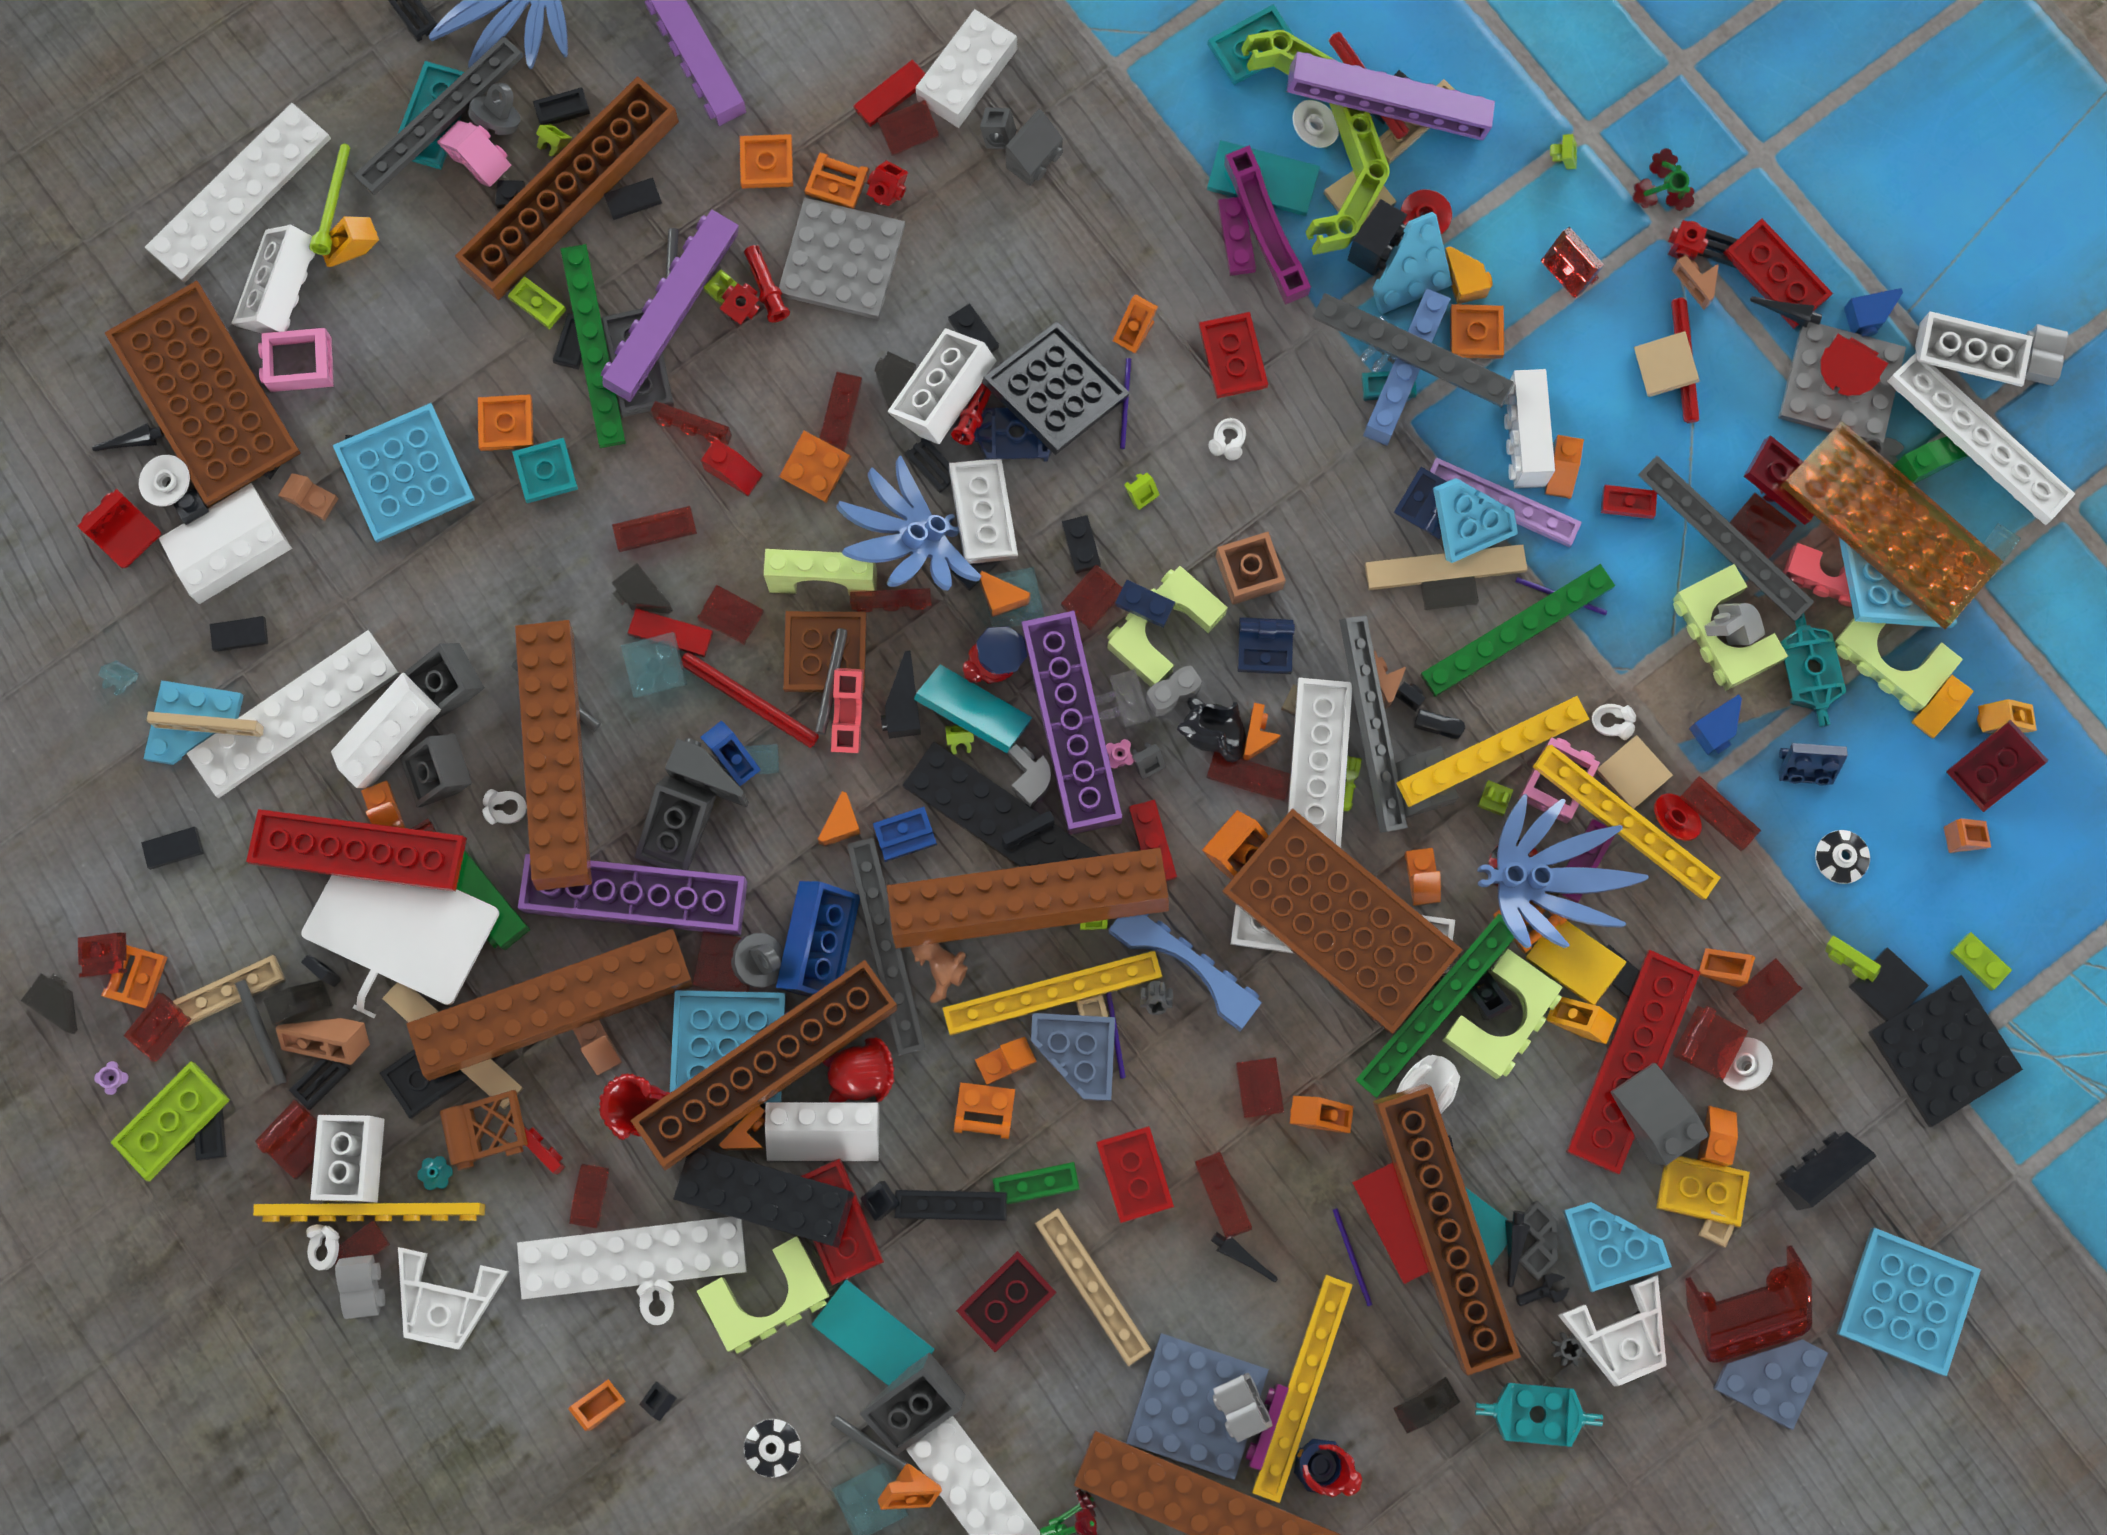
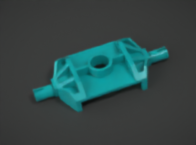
[1780,613,1846,727]
[1475,1383,1603,1447]

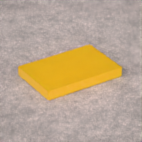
[1526,921,1626,1005]
[1656,1156,1750,1228]

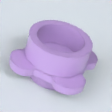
[94,1061,129,1095]

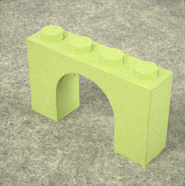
[764,549,877,598]
[1673,564,1788,691]
[1107,566,1228,687]
[1834,618,1963,713]
[1442,949,1563,1079]
[697,1236,830,1354]

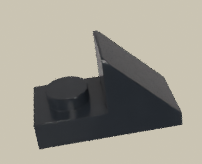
[1468,971,1513,1020]

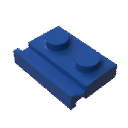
[873,807,937,862]

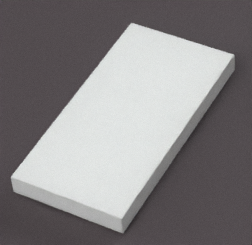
[949,459,1018,564]

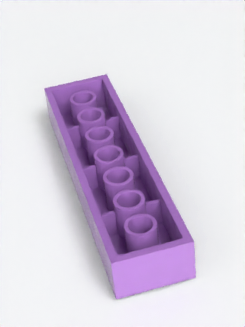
[1022,611,1122,835]
[518,854,748,936]

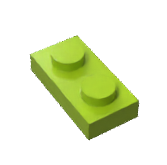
[508,276,566,330]
[1950,932,2012,991]
[1825,935,1881,982]

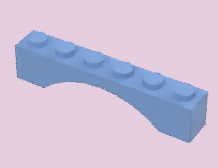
[1363,288,1451,446]
[1108,914,1262,1031]

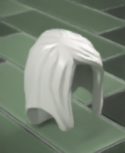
[1396,1055,1460,1114]

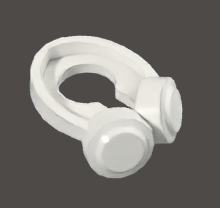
[1208,418,1246,460]
[1592,704,1636,740]
[482,789,527,825]
[306,1224,340,1270]
[636,1280,674,1325]

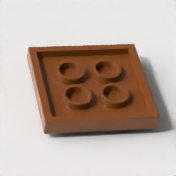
[783,611,867,693]

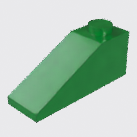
[1893,436,1969,488]

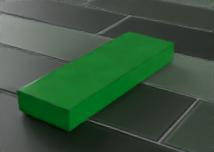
[992,1162,1080,1205]

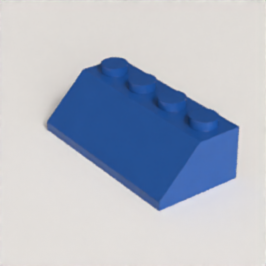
[776,881,860,997]

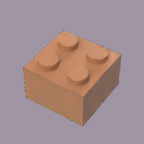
[1216,532,1286,605]

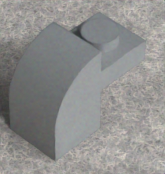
[1704,603,1766,645]
[1008,744,1051,808]

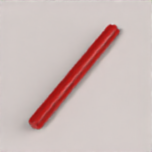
[680,652,819,748]

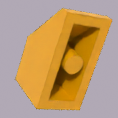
[323,216,379,267]
[1445,246,1493,304]
[1911,675,1974,739]
[1977,699,2037,734]
[1546,997,1617,1044]

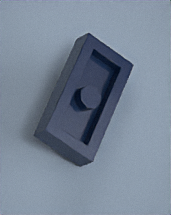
[1115,580,1175,628]

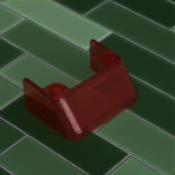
[1685,1245,1812,1363]

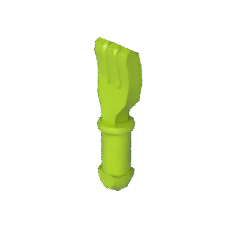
[1343,756,1362,812]

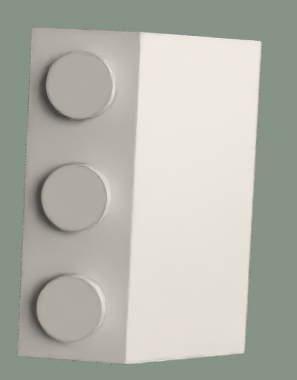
[310,1115,385,1203]

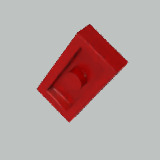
[1601,485,1657,519]
[514,1127,565,1175]

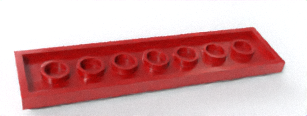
[246,809,467,892]
[1566,950,1701,1175]

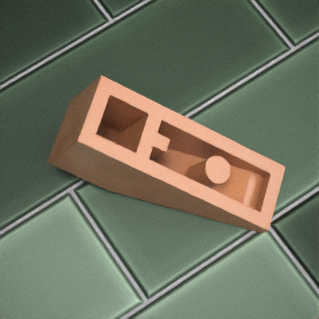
[276,1018,370,1065]

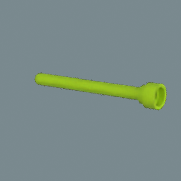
[309,144,350,255]

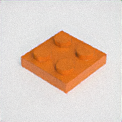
[740,134,793,189]
[1450,304,1504,359]
[478,394,533,451]
[779,430,851,503]

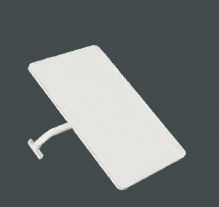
[301,875,499,1018]

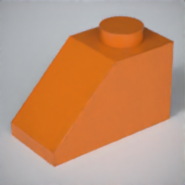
[1545,435,1584,499]
[1290,1096,1354,1134]
[1697,1106,1738,1166]

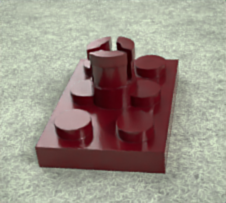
[1744,435,1831,525]
[1946,719,2048,812]

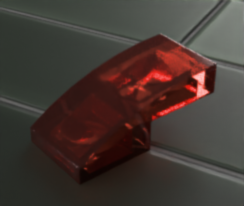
[569,1164,609,1229]
[335,1221,390,1265]

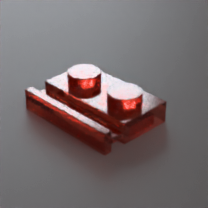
[877,100,939,156]
[1061,565,1123,630]
[697,585,764,645]
[78,933,127,978]
[1733,958,1803,1024]
[123,993,192,1062]
[1236,1057,1284,1118]

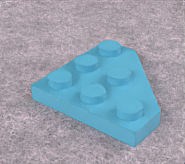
[1372,212,1453,314]
[1433,478,1518,563]
[143,680,244,765]
[1563,1202,1672,1292]

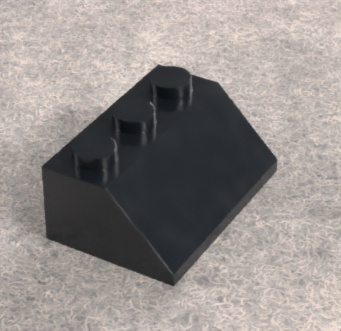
[1776,1131,1877,1210]

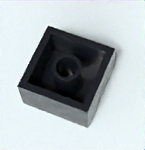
[1347,199,1407,276]

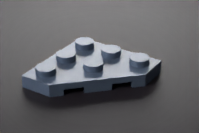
[1031,1013,1115,1101]
[1713,1339,1828,1430]

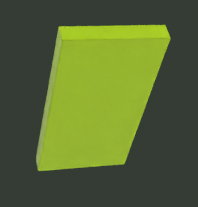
[110,1061,230,1182]

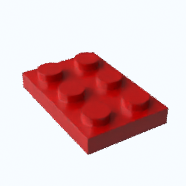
[1199,312,1268,399]
[1096,1126,1174,1224]

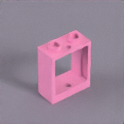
[258,328,334,392]
[1518,737,1600,824]

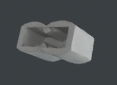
[2025,324,2068,386]
[1145,666,1202,717]
[335,1255,386,1319]
[1213,1373,1273,1442]

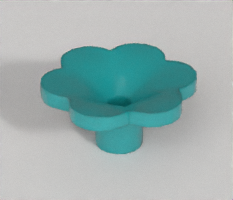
[417,1156,453,1190]

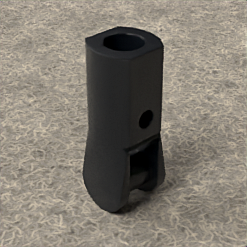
[1414,709,1465,739]

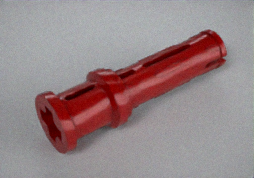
[744,245,790,323]
[951,383,992,445]

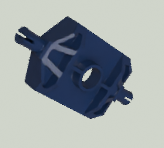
[962,408,1076,462]

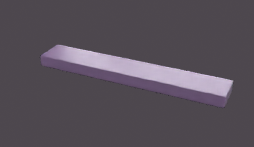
[1430,458,1582,548]

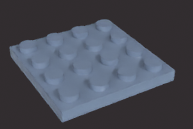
[1126,1333,1269,1480]

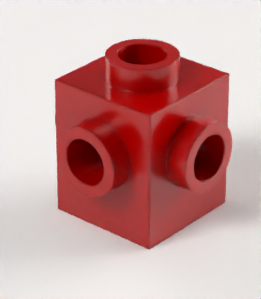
[866,160,909,206]
[1668,220,1708,261]
[719,283,760,325]

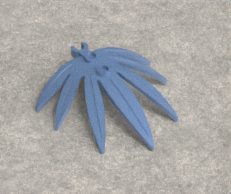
[429,0,568,69]
[836,455,982,590]
[1477,794,1649,948]

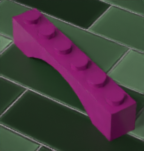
[1224,145,1311,305]

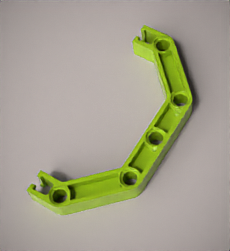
[1241,30,1390,255]

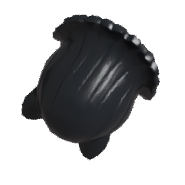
[1177,698,1246,763]

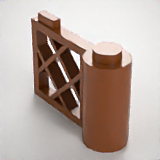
[440,1090,528,1171]

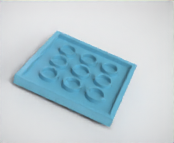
[333,403,475,542]
[1837,521,1957,628]
[670,990,786,1104]
[1836,1228,1981,1376]

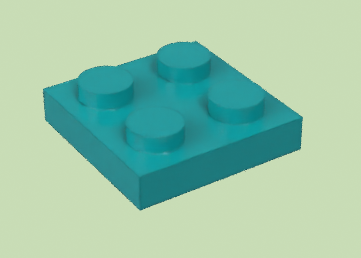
[512,437,578,503]

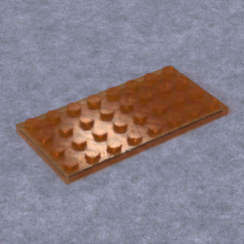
[1781,421,2004,629]

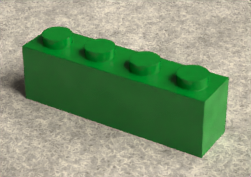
[456,850,531,951]

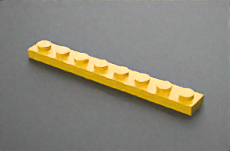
[1396,696,1590,807]
[1533,745,1721,900]
[943,951,1162,1035]
[253,1203,485,1222]
[1252,1275,1353,1503]

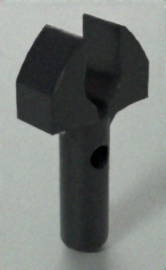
[1516,1273,1569,1306]

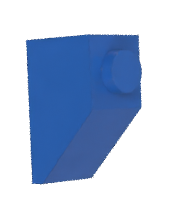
[1844,288,1903,337]
[1689,694,1742,755]
[700,720,761,786]

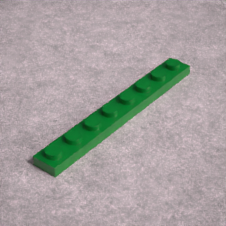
[560,244,626,448]
[1420,564,1615,697]
[1355,914,1515,1099]

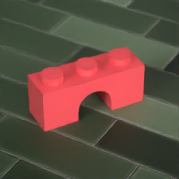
[1783,543,1852,607]
[831,668,864,753]

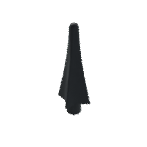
[1750,296,1822,328]
[92,423,164,451]
[1505,1211,1530,1287]
[1211,1232,1278,1282]

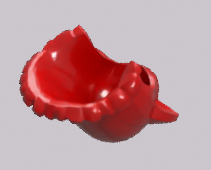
[823,1037,894,1103]
[599,1073,670,1140]

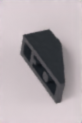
[881,650,921,739]

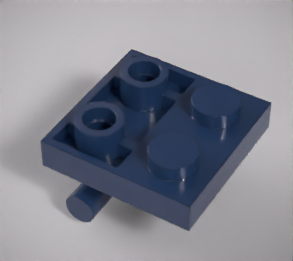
[1394,467,1447,540]
[1238,617,1295,674]
[1778,743,1848,785]

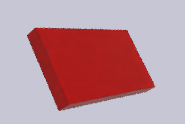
[1723,218,1833,329]
[801,1159,884,1285]
[1352,1162,1429,1284]

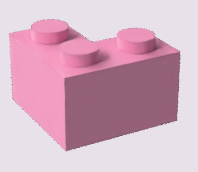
[437,120,511,187]

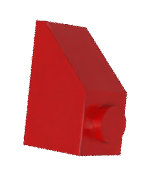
[701,438,763,497]

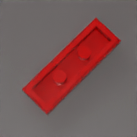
[853,59,926,127]
[628,608,713,657]

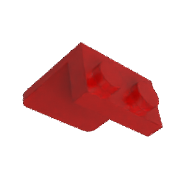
[77,489,161,568]

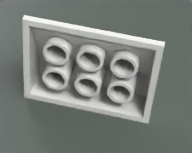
[159,483,292,604]

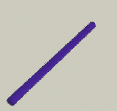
[1120,358,1131,449]
[1515,577,1607,616]
[1106,992,1126,1079]
[1333,1208,1372,1307]

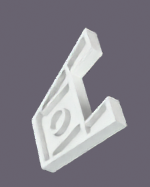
[398,1247,509,1350]
[1558,1275,1667,1386]

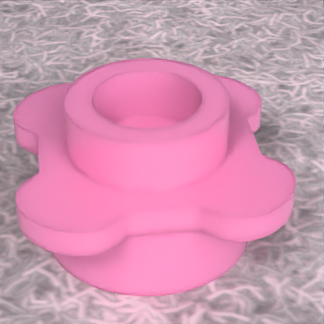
[1106,739,1134,769]

